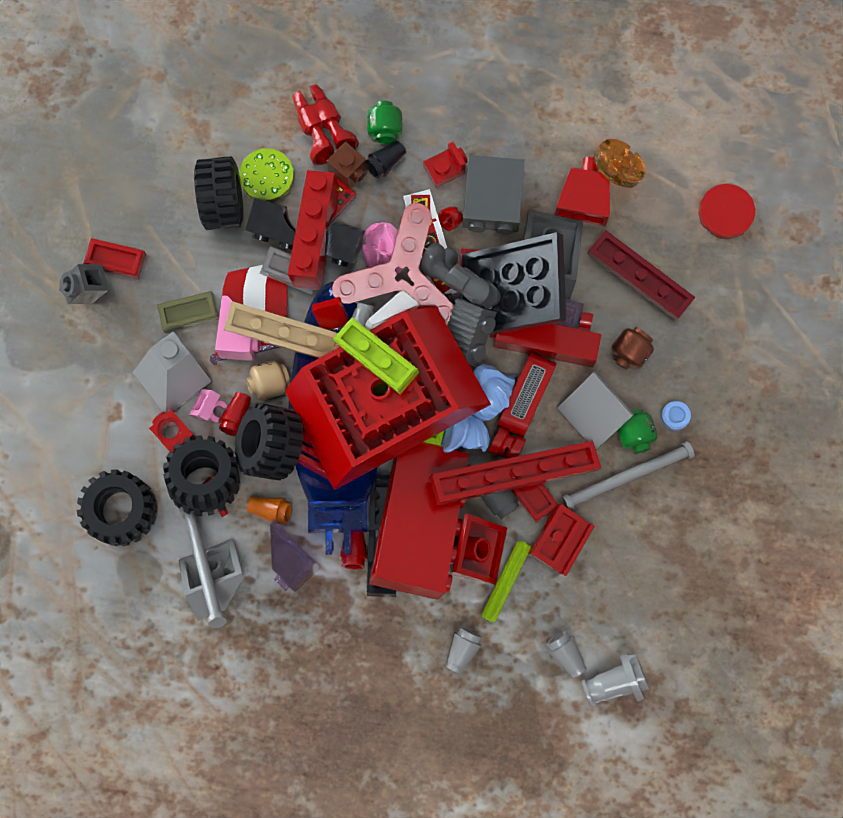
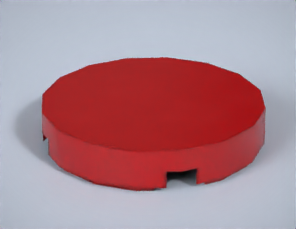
[698,184,756,239]

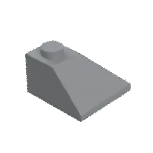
[133,332,213,413]
[178,539,244,621]

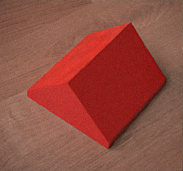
[451,514,507,585]

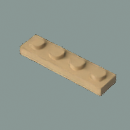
[224,301,340,359]

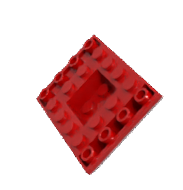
[285,307,491,490]

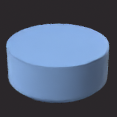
[661,401,691,431]

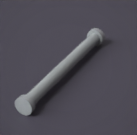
[561,441,695,510]
[179,507,227,628]

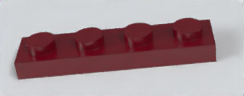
[587,230,695,321]

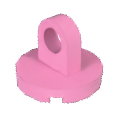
[362,222,402,276]

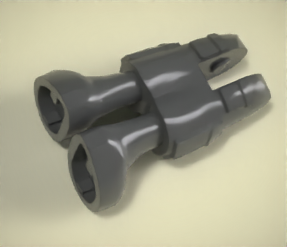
[420,243,501,307]

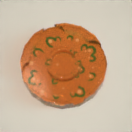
[594,139,646,188]

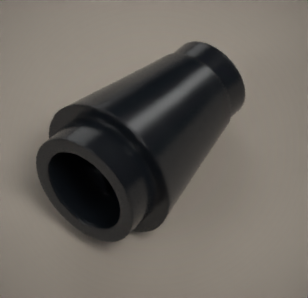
[366,141,406,179]

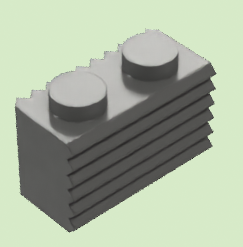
[447,298,497,366]

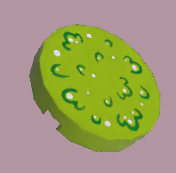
[239,148,294,202]

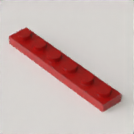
[429,441,602,506]

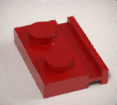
[528,504,595,576]

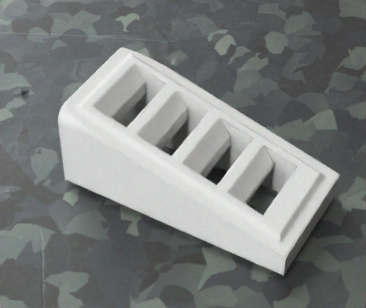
[364,290,419,330]

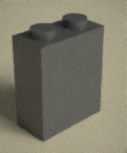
[463,155,525,235]

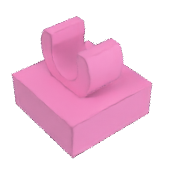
[189,389,227,422]

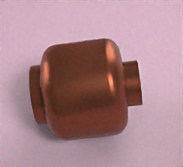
[611,327,654,370]

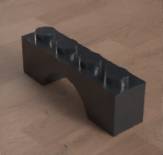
[245,198,365,267]

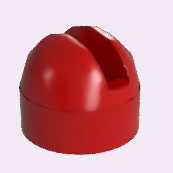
[438,207,463,231]

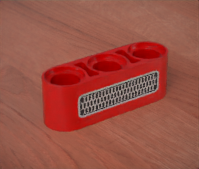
[497,352,557,438]

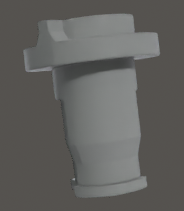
[582,653,649,707]

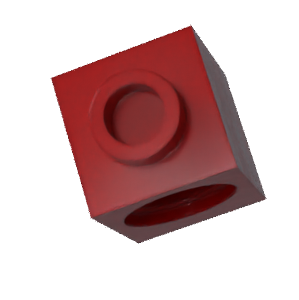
[149,409,196,453]

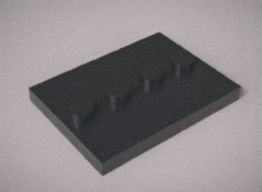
[462,232,566,335]

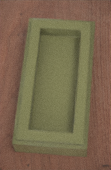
[157,291,219,333]

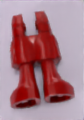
[292,84,359,166]

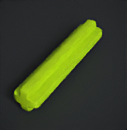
[481,540,531,623]

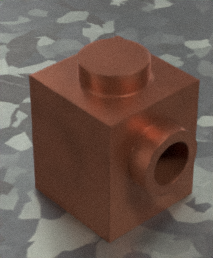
[327,142,367,189]

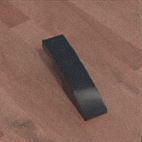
[367,474,397,597]

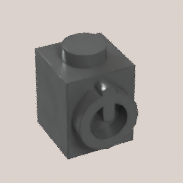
[59,264,109,304]

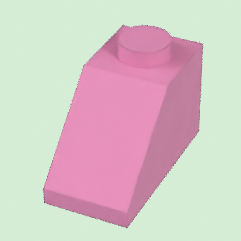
[215,296,261,361]

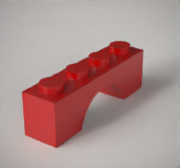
[288,170,340,290]

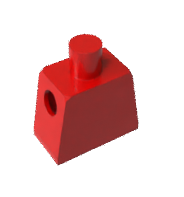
[554,157,610,227]

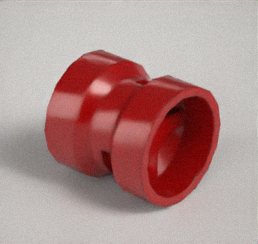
[488,427,527,459]

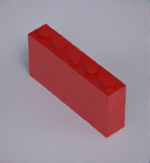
[369,442,471,600]

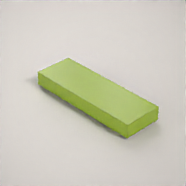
[333,318,419,394]

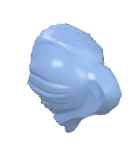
[472,364,517,422]
[441,415,490,452]

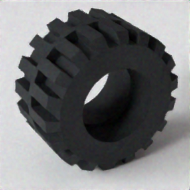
[194,156,243,230]
[235,403,303,481]
[163,435,240,516]
[77,469,157,546]

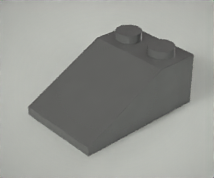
[523,210,583,303]

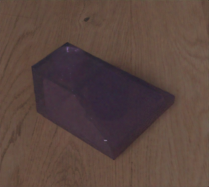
[270,520,320,592]

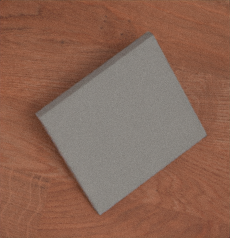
[557,372,634,450]

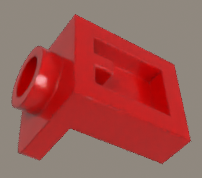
[423,142,468,188]

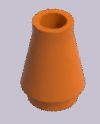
[247,496,292,526]

